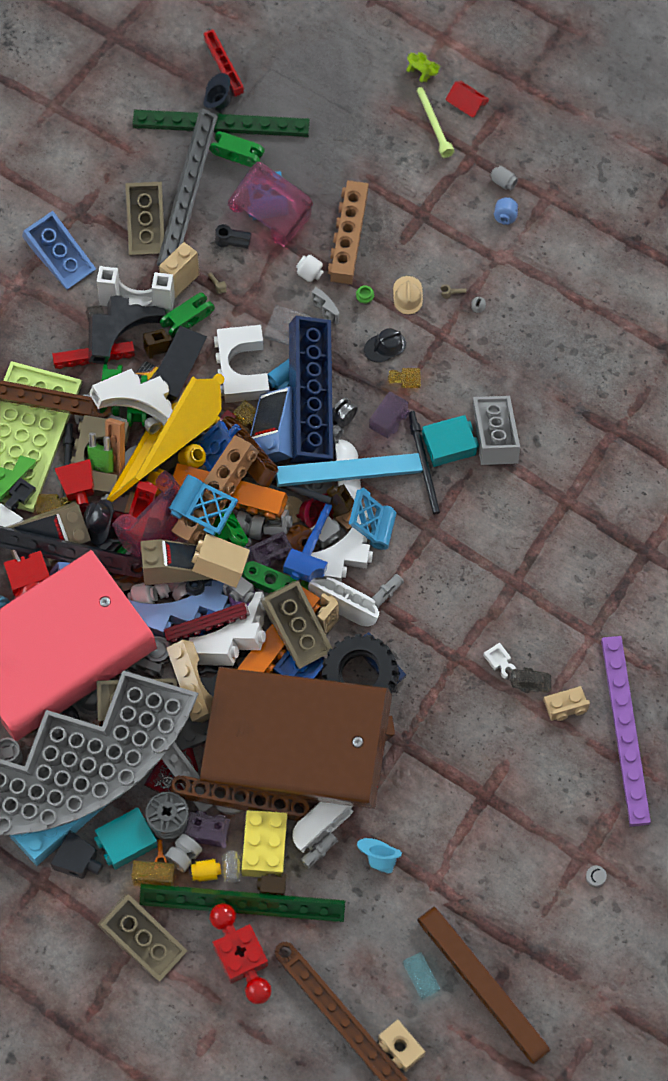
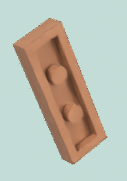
[105,418,125,477]

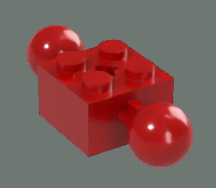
[210,904,272,1005]

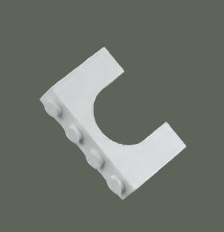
[97,266,175,313]
[214,325,269,403]

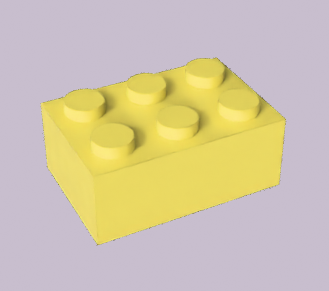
[242,810,287,877]

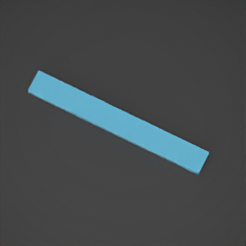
[275,453,423,487]

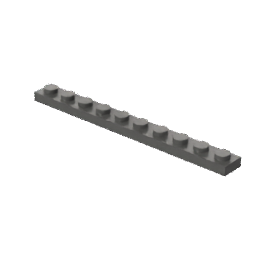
[157,108,218,266]

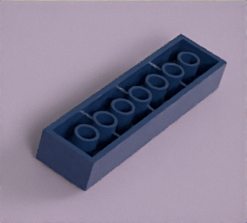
[289,316,333,464]

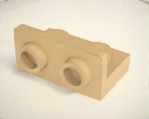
[317,593,339,634]
[543,686,590,721]

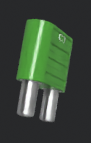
[87,433,114,473]

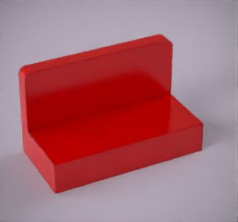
[446,81,489,118]

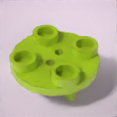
[407,52,440,82]

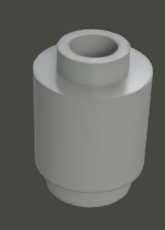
[490,166,518,191]

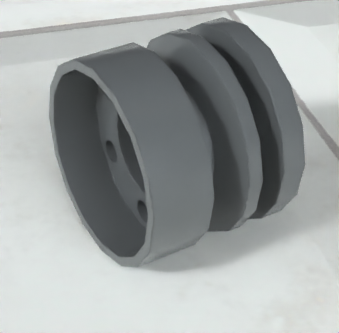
[146,792,190,843]

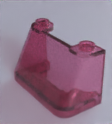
[227,161,313,246]
[112,470,180,558]

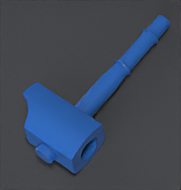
[283,504,332,582]

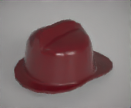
[296,493,334,529]

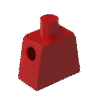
[55,459,94,508]

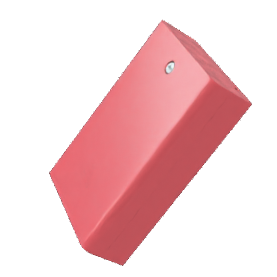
[0,550,157,741]

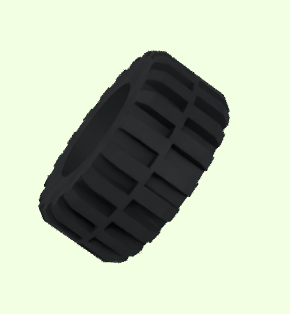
[322,634,399,694]

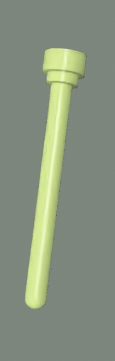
[417,87,454,158]

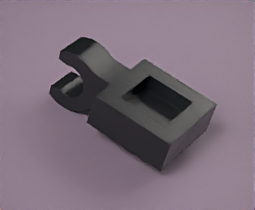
[5,478,36,512]

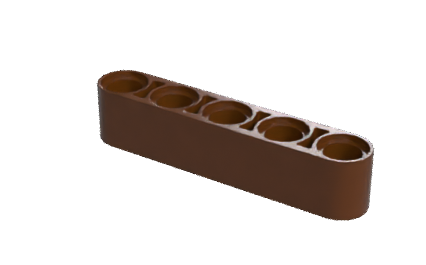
[222,416,279,487]

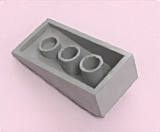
[473,396,520,465]

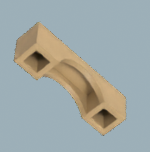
[166,640,213,722]

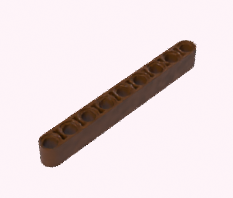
[417,906,550,1064]

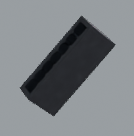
[154,326,207,401]

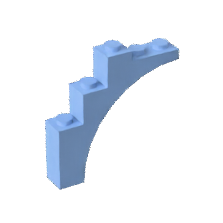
[129,580,231,638]

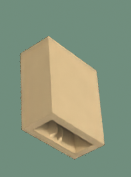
[159,242,199,298]
[191,533,250,588]

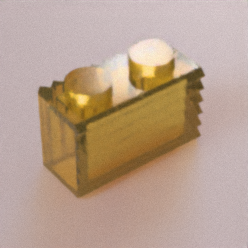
[131,861,175,887]

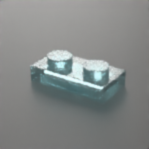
[402,952,440,1000]

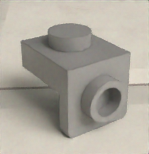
[263,510,293,536]

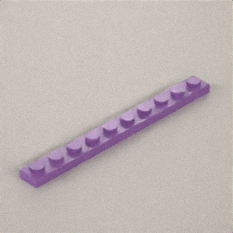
[601,636,651,827]

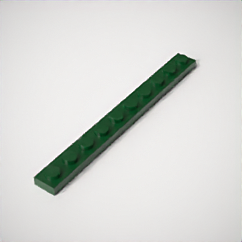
[132,109,310,137]
[140,884,346,922]

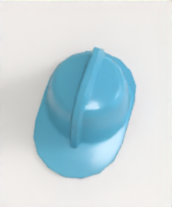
[357,838,402,874]

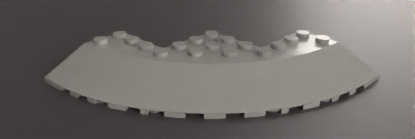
[0,671,199,835]

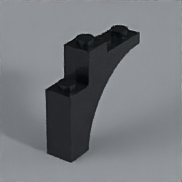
[88,295,165,364]

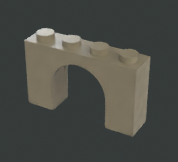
[71,415,130,497]

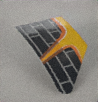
[135,361,158,382]

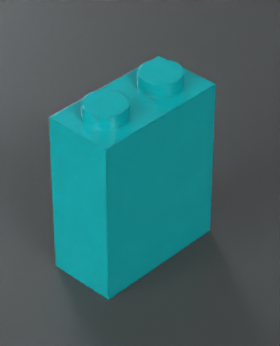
[422,415,479,467]
[94,807,158,870]

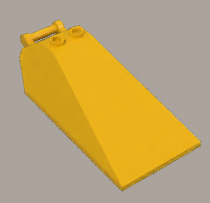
[107,373,225,503]

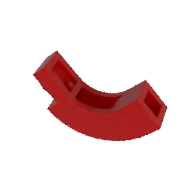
[121,481,158,542]

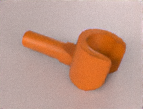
[155,839,167,867]

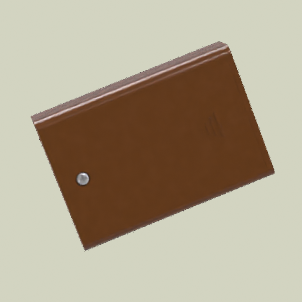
[200,667,392,809]

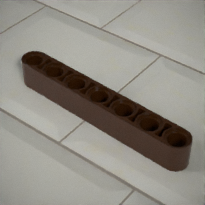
[170,775,309,821]

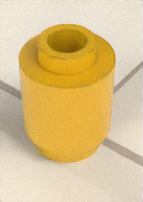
[191,859,221,882]

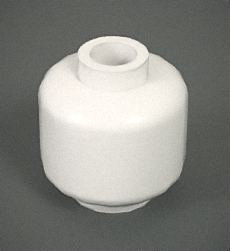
[296,255,324,282]
[128,583,158,604]

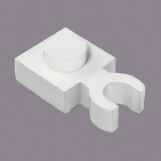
[483,643,516,680]

